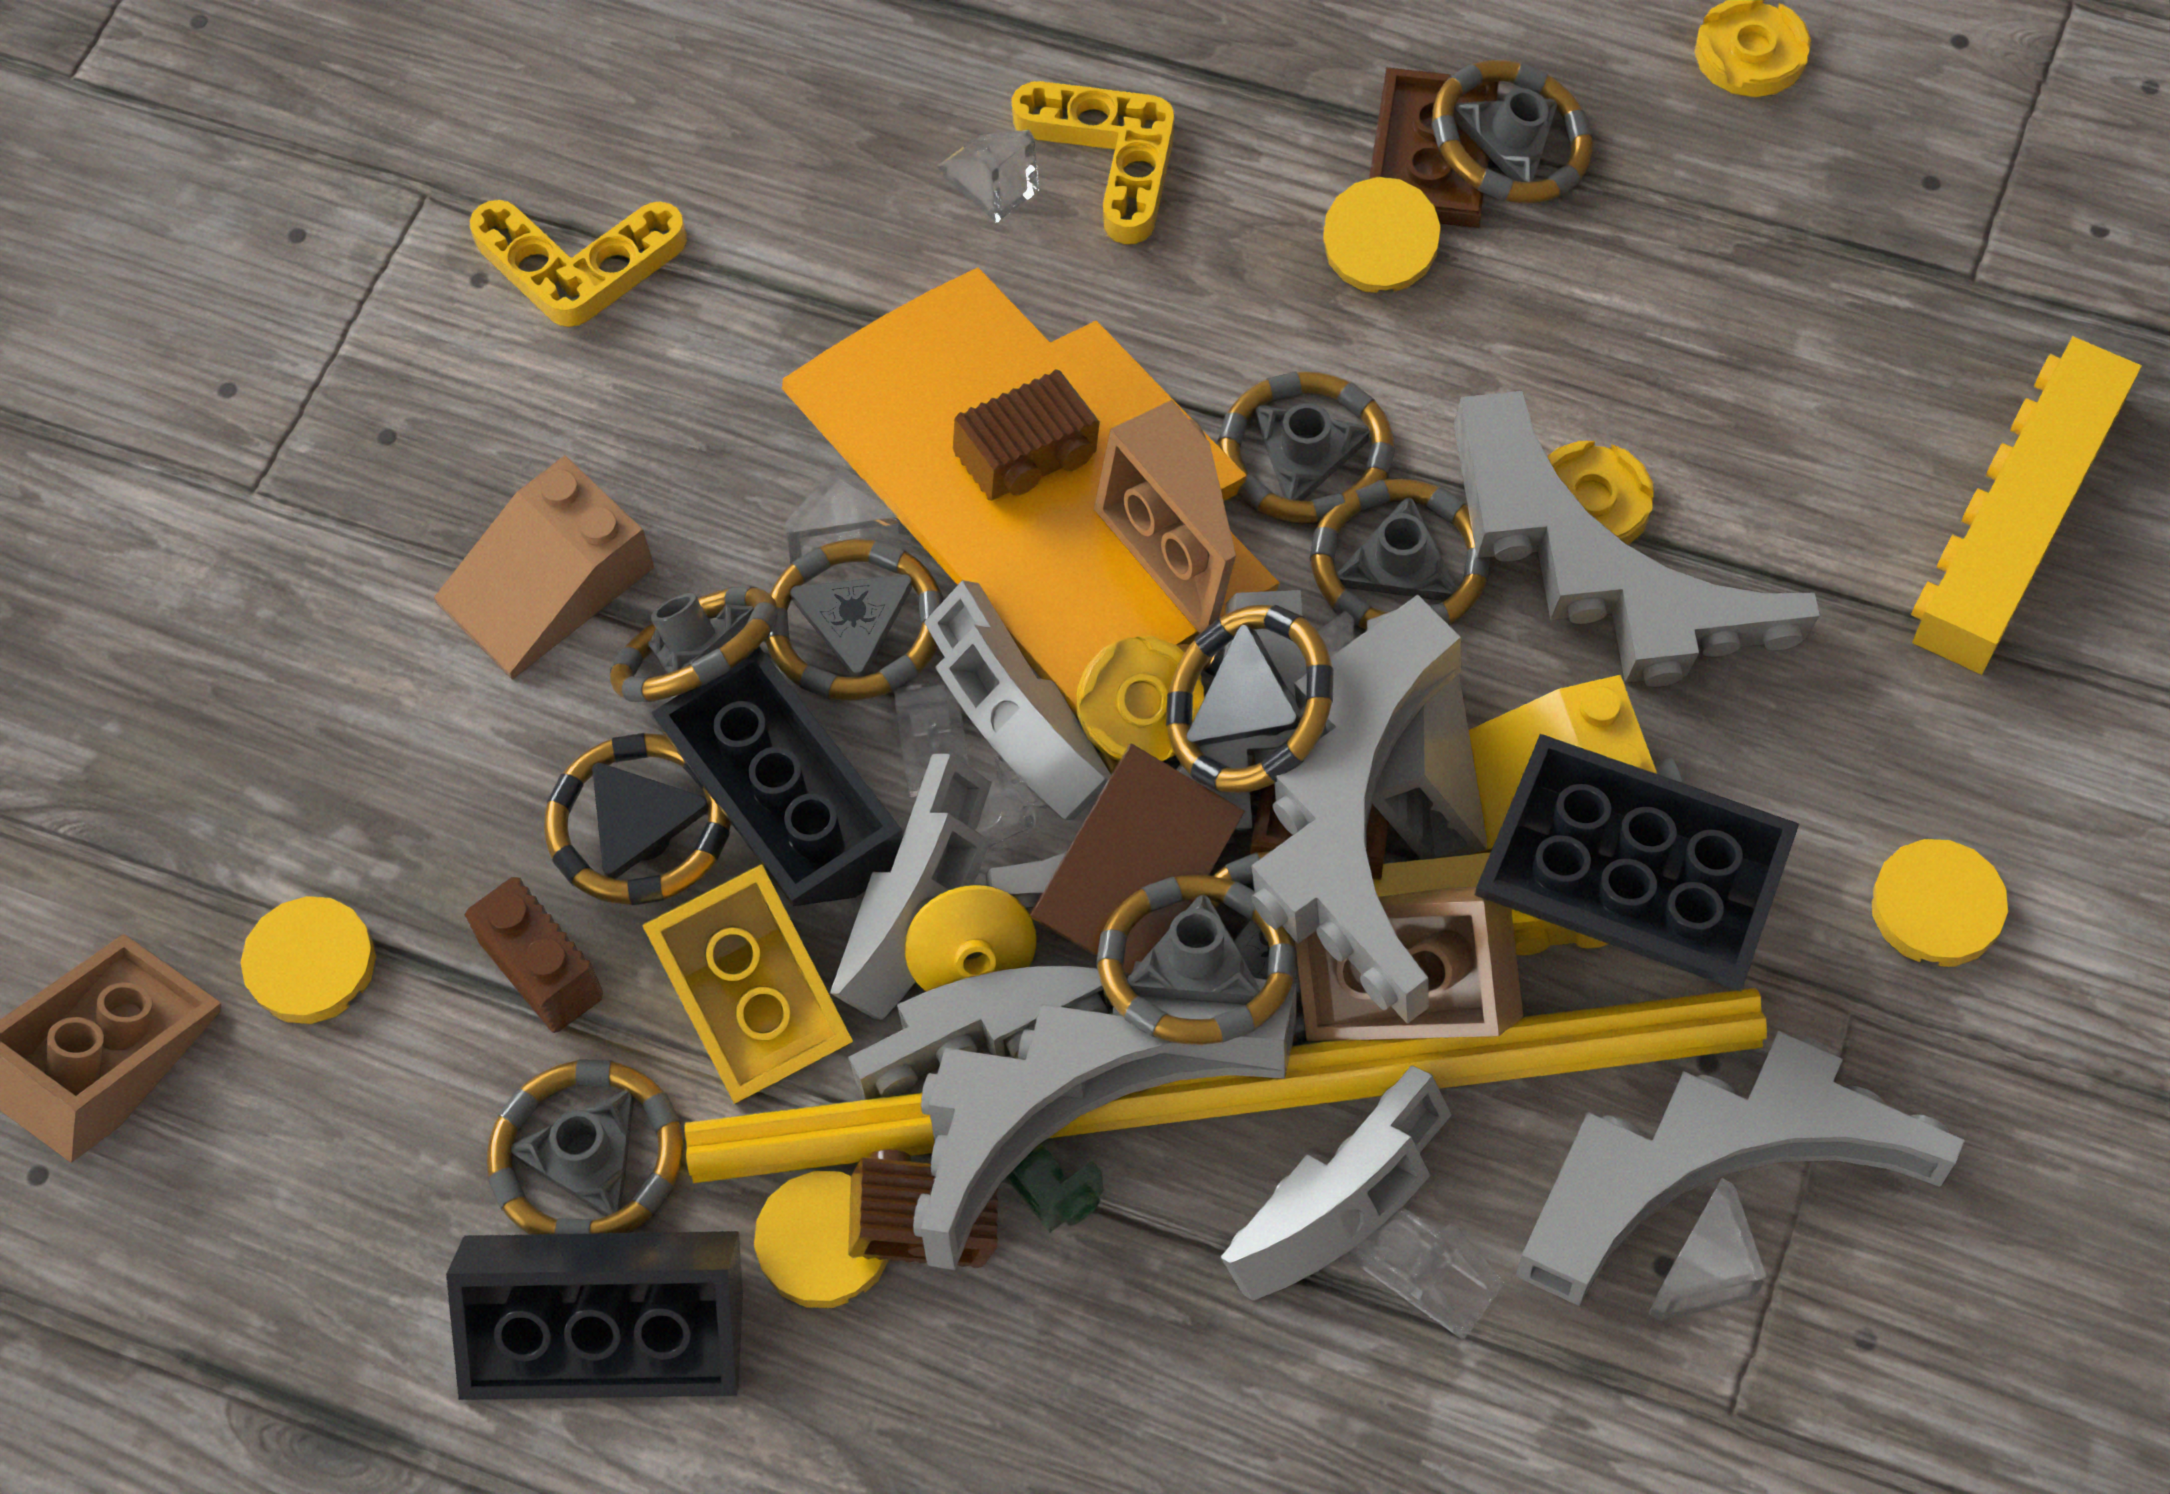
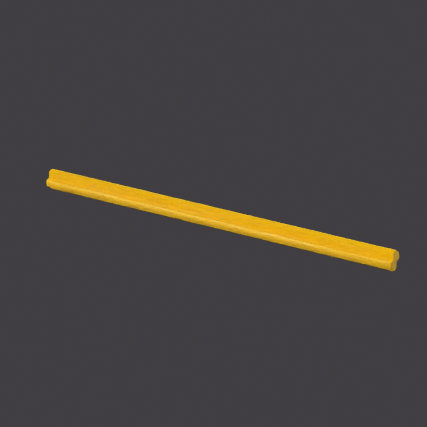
[685,988,1767,1183]

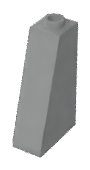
[1367,610,1487,860]

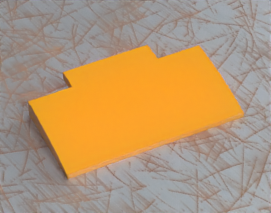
[782,267,1280,720]

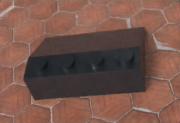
[1474,734,1799,991]

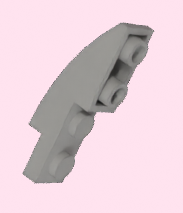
[924,580,1111,820]
[830,754,992,1020]
[848,966,1113,1100]
[1220,1065,1451,1301]

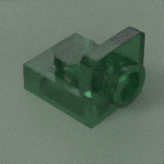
[1006,1145,1104,1233]

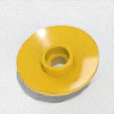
[905,885,1037,992]

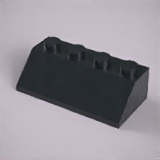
[651,646,903,906]
[446,1231,743,1400]

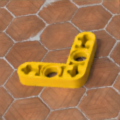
[1012,81,1174,245]
[469,200,687,327]

